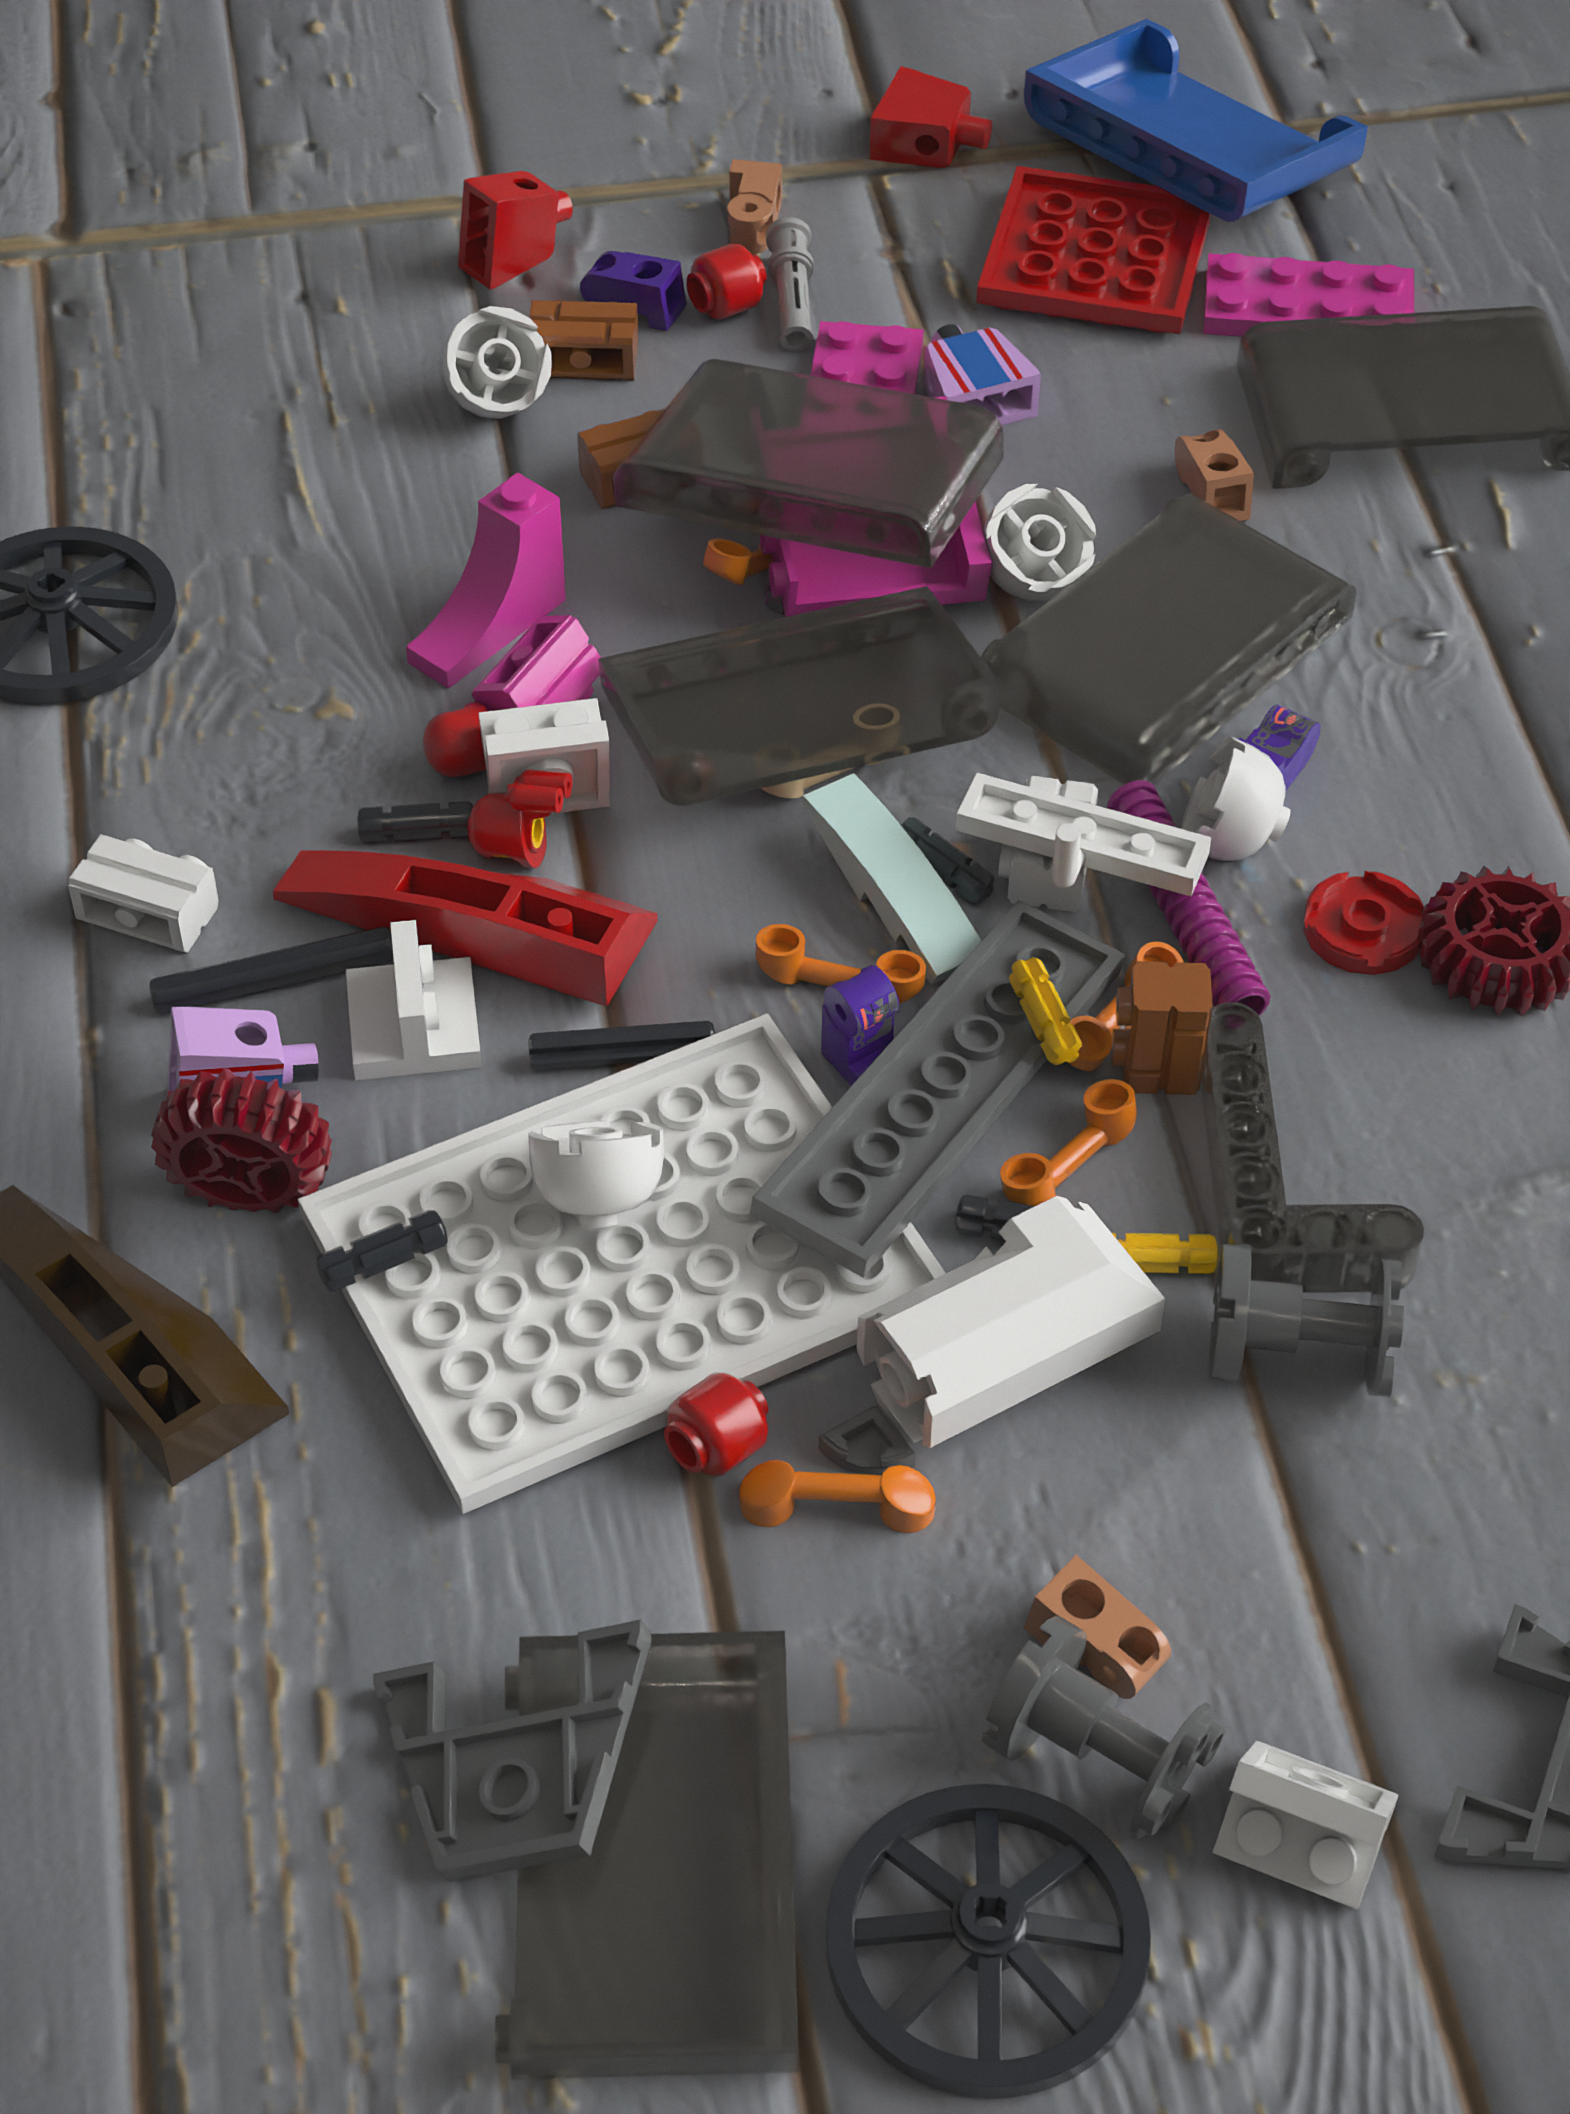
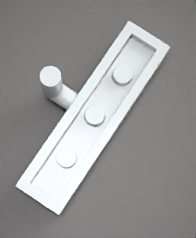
[956,773,1211,896]

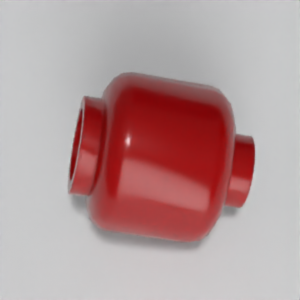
[686,243,767,320]
[664,1373,769,1477]

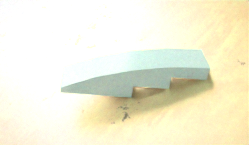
[801,773,982,985]

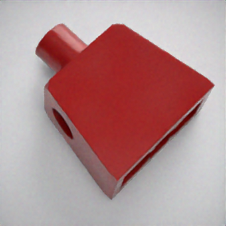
[869,66,992,168]
[458,171,573,290]

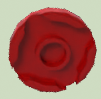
[1303,871,1424,975]

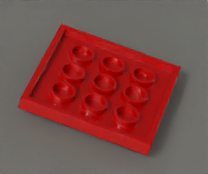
[976,166,1212,334]

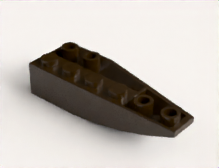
[0,1185,289,1487]

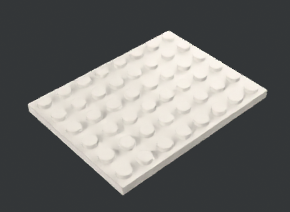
[298,1013,946,1514]

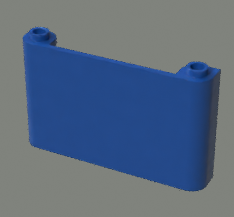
[1024,18,1368,222]

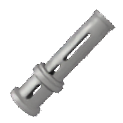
[766,217,814,352]

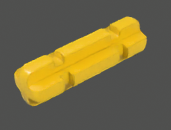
[1009,957,1082,1065]
[1112,1233,1218,1274]

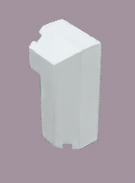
[857,1196,1165,1448]

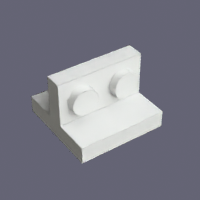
[479,698,610,814]
[346,920,482,1081]
[1212,1741,1399,1910]

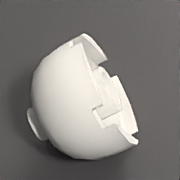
[442,306,552,419]
[983,484,1096,601]
[1181,736,1290,861]
[528,1121,664,1227]

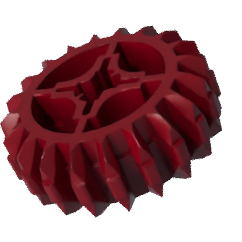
[1418,866,1570,1017]
[151,1068,332,1214]

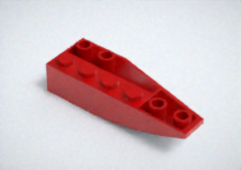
[272,850,658,1007]

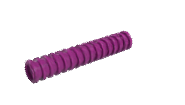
[1107,780,1271,1026]

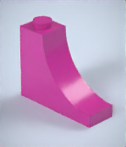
[406,472,566,689]

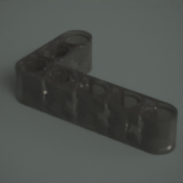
[1201,1002,1424,1293]

